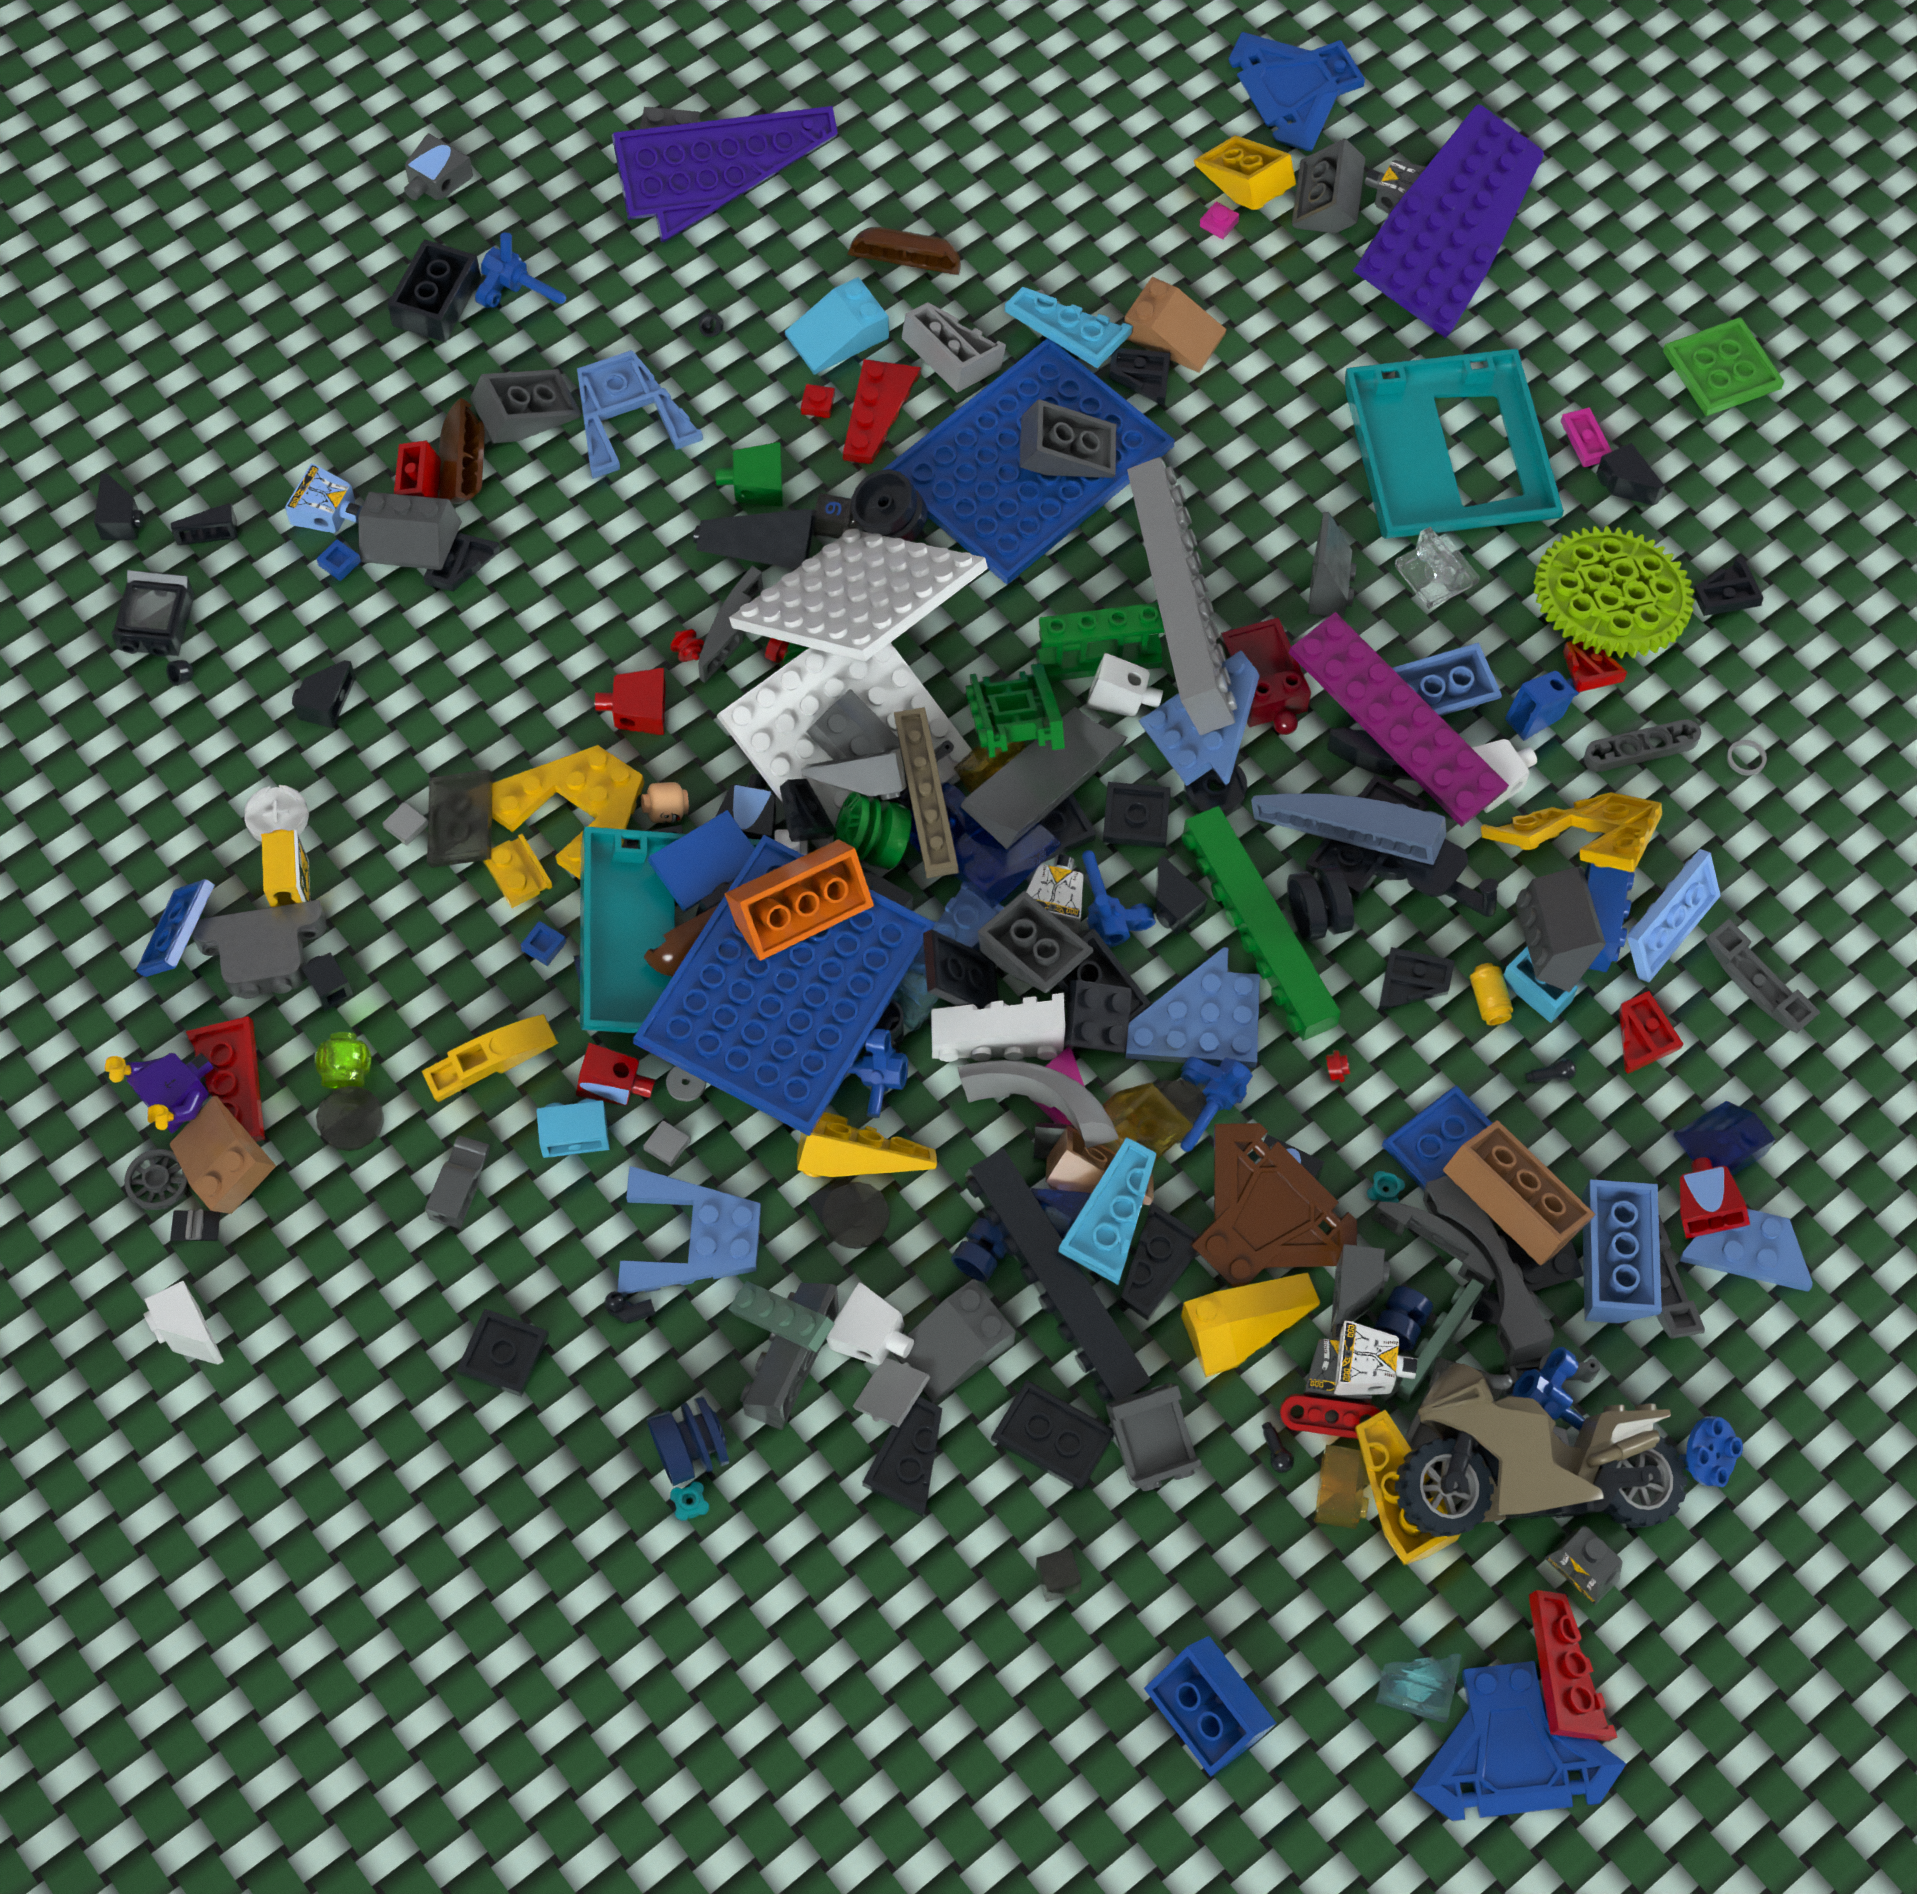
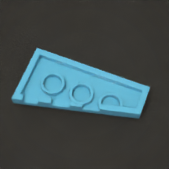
[1005,287,1133,368]
[1058,1137,1156,1285]

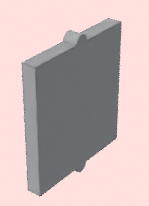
[853,1358,931,1427]

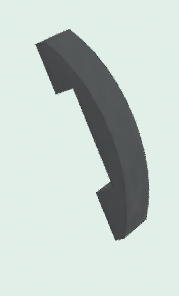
[1705,919,1821,1034]
[1372,1202,1496,1292]
[1656,1215,1705,1339]

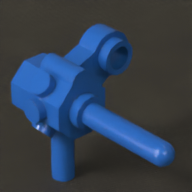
[475,232,566,308]
[1082,850,1156,948]
[848,1029,908,1118]
[1180,1056,1253,1152]
[1512,1347,1585,1432]

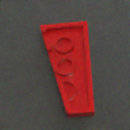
[843,359,921,464]
[186,1016,265,1142]
[1529,1590,1617,1742]

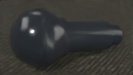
[1525,1058,1576,1083]
[1262,1422,1294,1473]

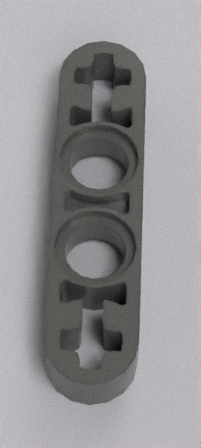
[1583,719,1701,772]

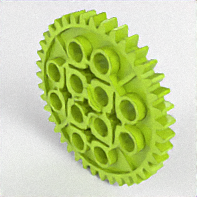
[1534,526,1695,658]

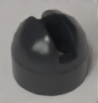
[698,313,724,337]
[166,660,194,686]

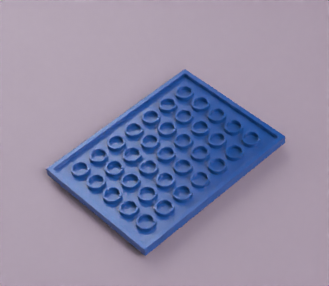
[882,338,1175,585]
[633,835,935,1136]

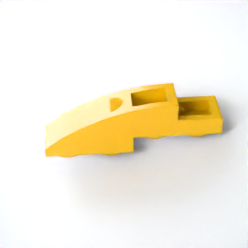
[422,1014,558,1102]

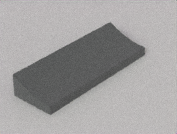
[960,707,1128,849]

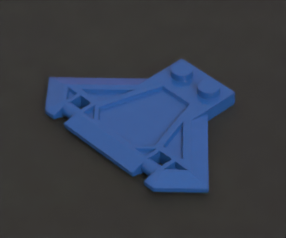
[1229,32,1365,152]
[1412,1661,1627,1821]

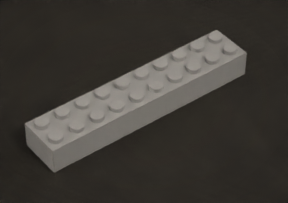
[1127,457,1237,735]

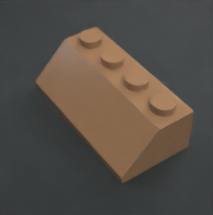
[1443,1120,1596,1266]

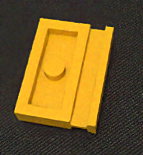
[481,834,553,908]

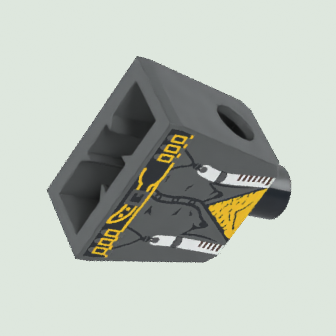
[1365,160,1426,214]
[1303,1324,1372,1403]
[1545,1526,1623,1606]

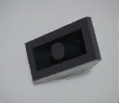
[1596,443,1665,506]
[94,473,144,540]
[292,660,356,728]
[1155,856,1208,935]

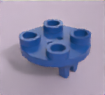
[1678,1416,1743,1487]

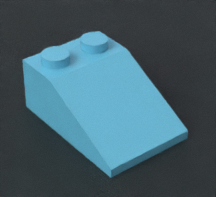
[785,277,889,375]

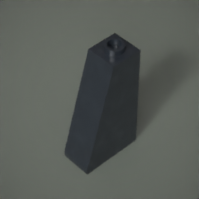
[693,509,817,569]

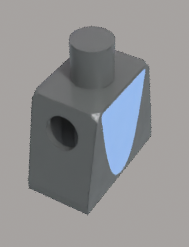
[404,133,473,201]

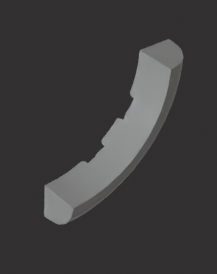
[957,1060,1119,1149]

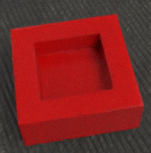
[801,384,835,418]

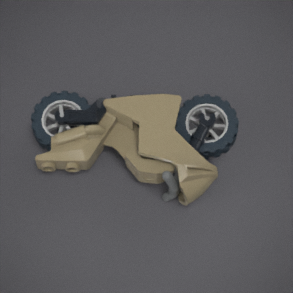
[1395,1363,1687,1537]

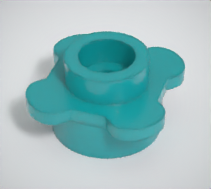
[1367,1171,1405,1203]
[670,1482,709,1521]

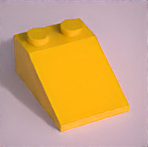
[1194,135,1296,210]

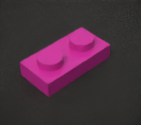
[1560,407,1612,467]

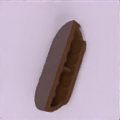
[848,227,961,275]
[438,398,485,504]
[644,905,718,977]

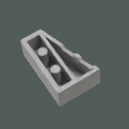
[901,302,1006,393]

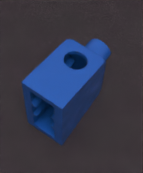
[1505,671,1580,741]

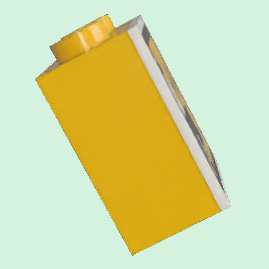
[261,829,311,907]

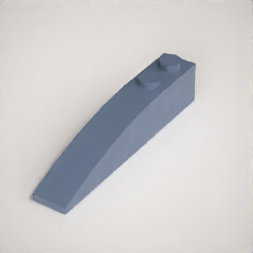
[1251,793,1446,865]

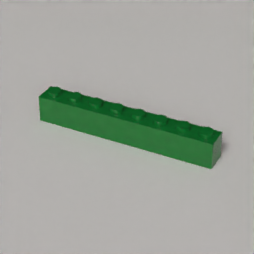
[1181,806,1341,1041]

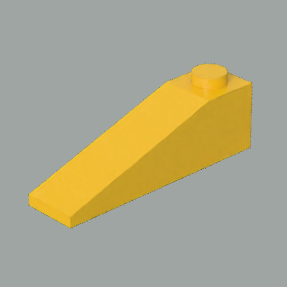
[797,1112,937,1177]
[1181,1272,1320,1378]
[1355,1410,1461,1565]

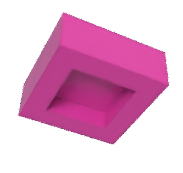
[1200,201,1240,239]

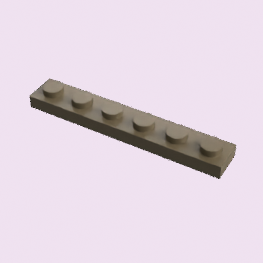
[894,707,959,879]

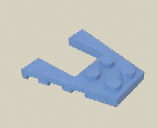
[577,350,703,479]
[617,1166,761,1297]

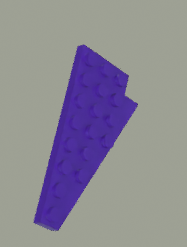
[612,106,838,242]

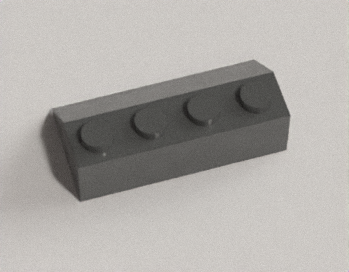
[1516,867,1606,992]
[740,1283,839,1430]

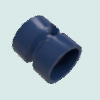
[951,1218,1007,1282]
[1373,1286,1434,1351]

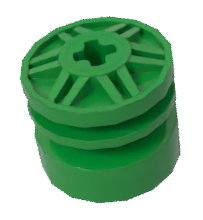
[833,792,911,870]

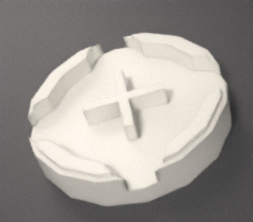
[244,785,309,842]

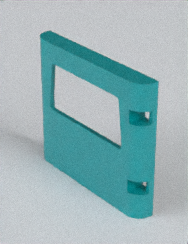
[1345,349,1564,539]
[580,826,760,1033]

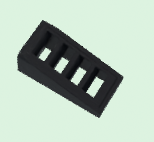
[171,503,238,545]

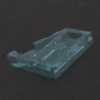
[892,970,939,1031]

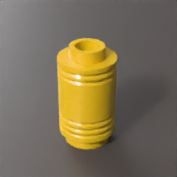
[1470,963,1513,1025]

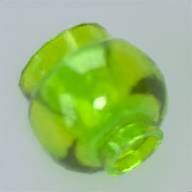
[314,1032,372,1089]

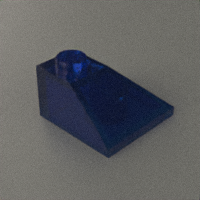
[1673,1101,1776,1176]

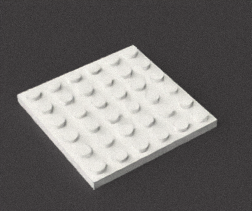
[729,529,988,661]
[717,642,978,849]

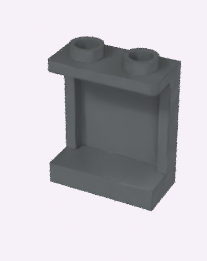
[1105,1382,1202,1491]

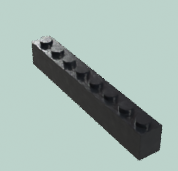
[965,1148,1151,1403]

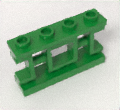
[1036,602,1165,682]
[965,663,1065,758]

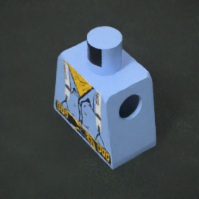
[285,463,363,533]

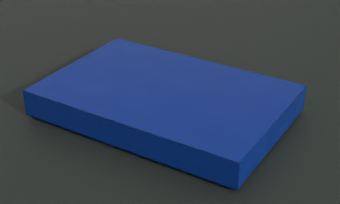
[647,810,755,912]
[136,879,215,977]
[1381,1085,1492,1192]

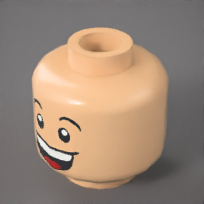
[641,782,689,823]

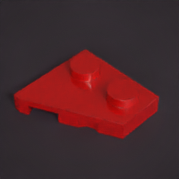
[1563,641,1627,692]
[1619,991,1684,1074]

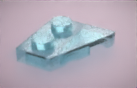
[1375,1653,1462,1723]

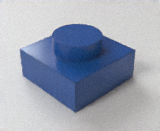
[316,539,361,581]
[520,921,567,966]

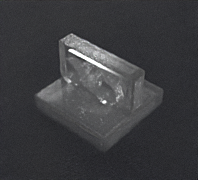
[1394,527,1480,609]

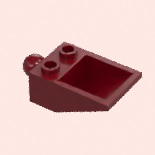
[1220,617,1311,735]

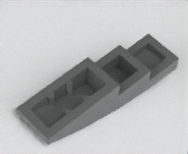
[698,566,763,683]

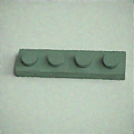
[1396,1279,1484,1403]
[728,1281,835,1353]

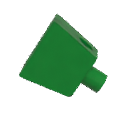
[715,442,783,507]

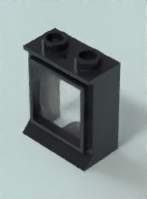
[111,570,195,657]

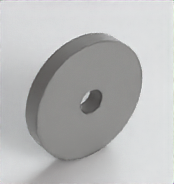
[666,1066,706,1101]

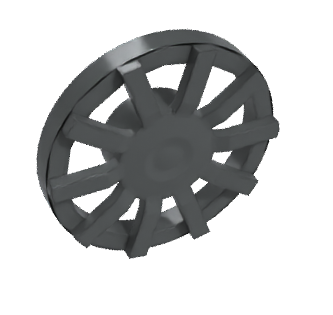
[124,1149,189,1210]

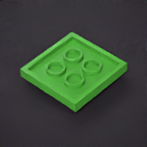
[1663,317,1785,416]

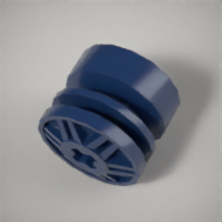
[646,1396,729,1486]

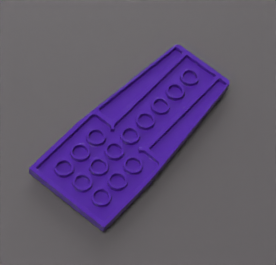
[1353,104,1544,338]

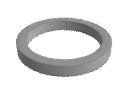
[1727,740,1767,776]

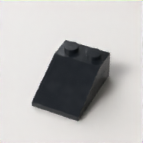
[1049,928,1152,1022]

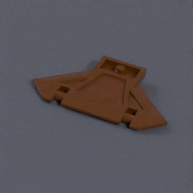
[1189,1123,1357,1288]

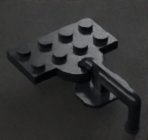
[1306,774,1498,917]

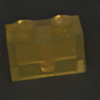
[1314,1445,1370,1529]

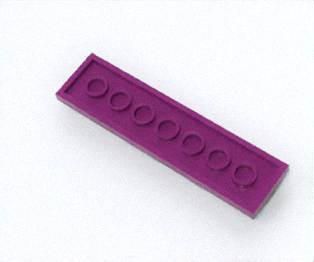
[1289,612,1509,827]

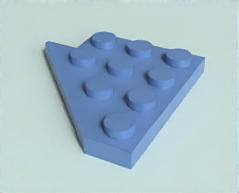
[1139,650,1260,786]
[1125,947,1260,1068]

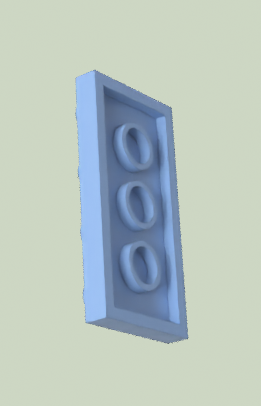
[1627,849,1721,983]

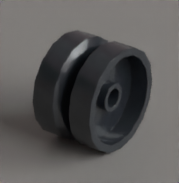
[851,469,928,542]
[1287,863,1354,942]

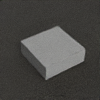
[382,802,429,846]
[643,1120,690,1167]

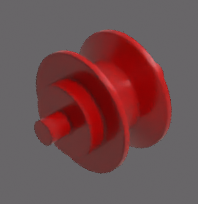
[670,629,704,662]

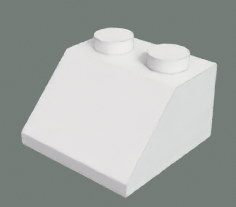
[144,1281,224,1365]

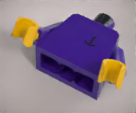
[105,1053,214,1133]

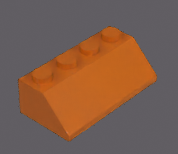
[724,839,874,961]

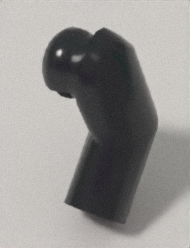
[605,1291,656,1324]

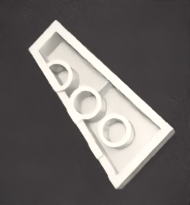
[931,993,1065,1062]

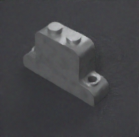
[191,900,327,999]

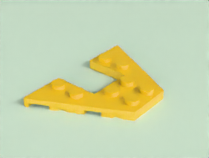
[466,745,645,879]
[1481,792,1662,872]

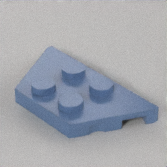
[1680,1209,1813,1292]

